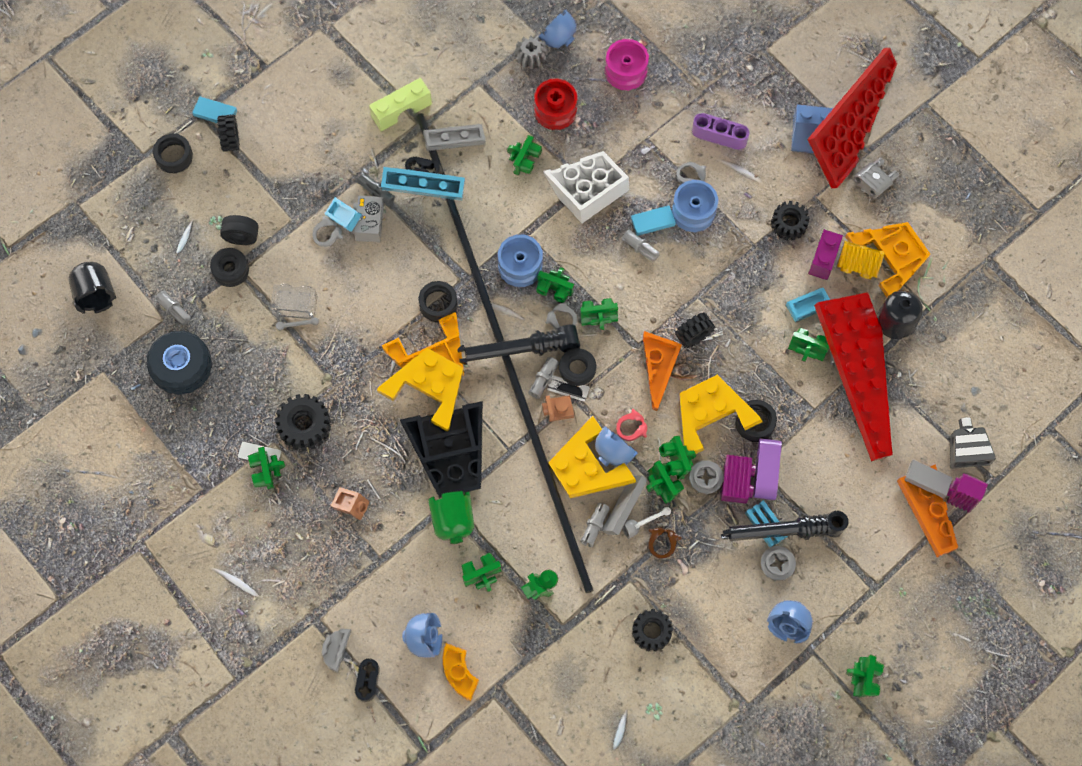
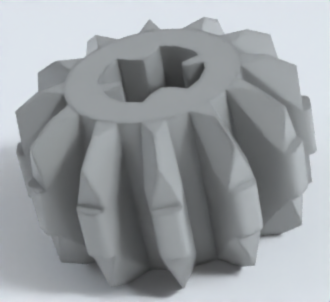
[515,35,548,70]

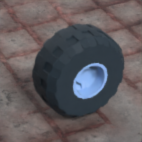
[146,330,212,395]

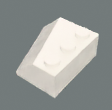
[543,151,629,223]

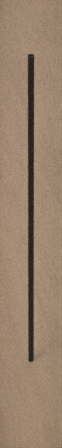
[416,113,594,593]

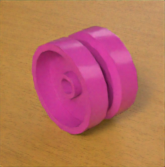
[605,39,649,91]

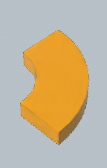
[443,643,479,702]

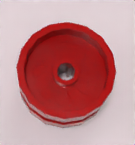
[534,79,578,130]

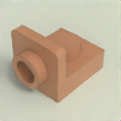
[542,395,574,422]
[331,487,369,520]

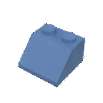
[791,105,833,153]

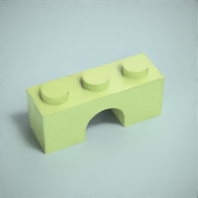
[369,78,432,131]

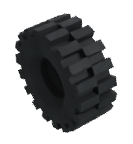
[275,394,331,451]

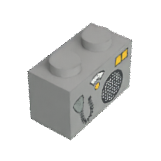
[351,196,384,242]

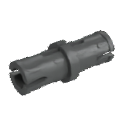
[357,173,395,206]

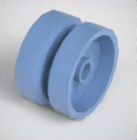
[672,180,718,232]
[498,235,543,287]

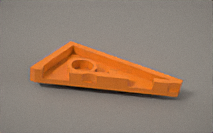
[643,331,682,411]

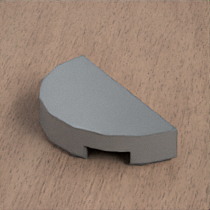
[322,629,351,673]

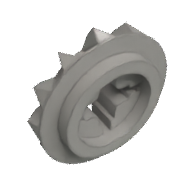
[689,461,723,495]
[761,546,796,581]

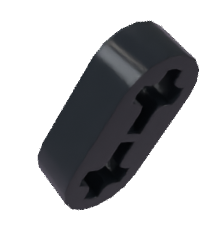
[405,156,443,174]
[355,658,380,702]

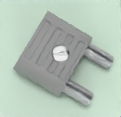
[853,158,899,198]

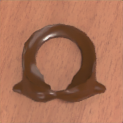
[648,527,682,559]

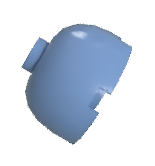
[539,9,576,48]
[595,426,638,467]
[767,600,813,643]
[402,613,442,658]

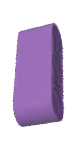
[692,113,750,150]
[753,438,782,500]

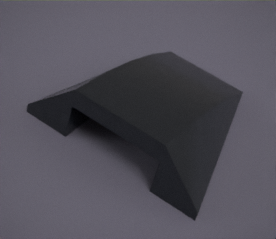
[400,401,483,499]

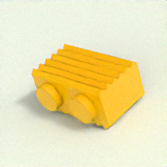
[837,241,884,280]

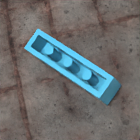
[381,167,465,201]

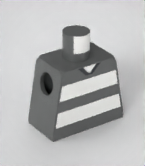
[950,418,996,469]

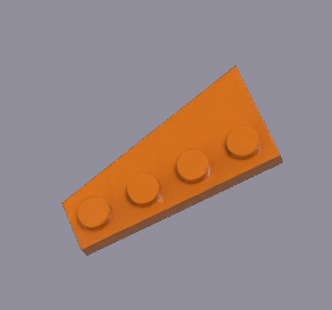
[897,464,958,557]

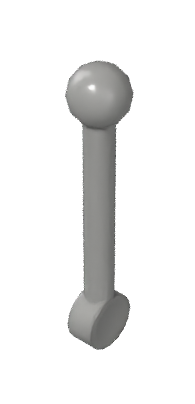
[276,317,319,331]

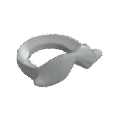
[676,162,706,184]
[312,216,343,247]
[546,301,577,330]

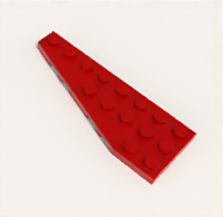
[807,47,897,189]
[814,292,893,462]

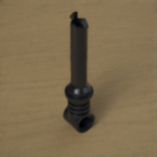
[457,324,581,365]
[721,510,849,541]

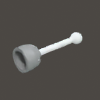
[622,507,671,539]

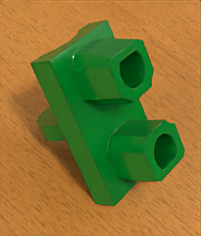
[507,135,542,175]
[536,267,574,303]
[580,298,618,330]
[788,328,829,362]
[659,436,696,480]
[248,447,285,490]
[646,460,684,504]
[461,553,502,592]
[521,570,558,600]
[846,655,884,698]

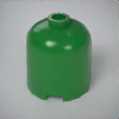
[428,491,474,544]

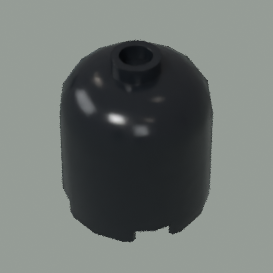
[69,262,116,314]
[877,290,923,340]

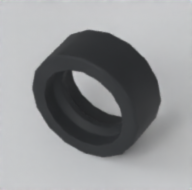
[152,133,193,174]
[418,281,458,322]
[735,399,777,442]

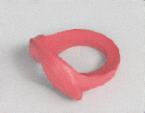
[616,409,648,442]

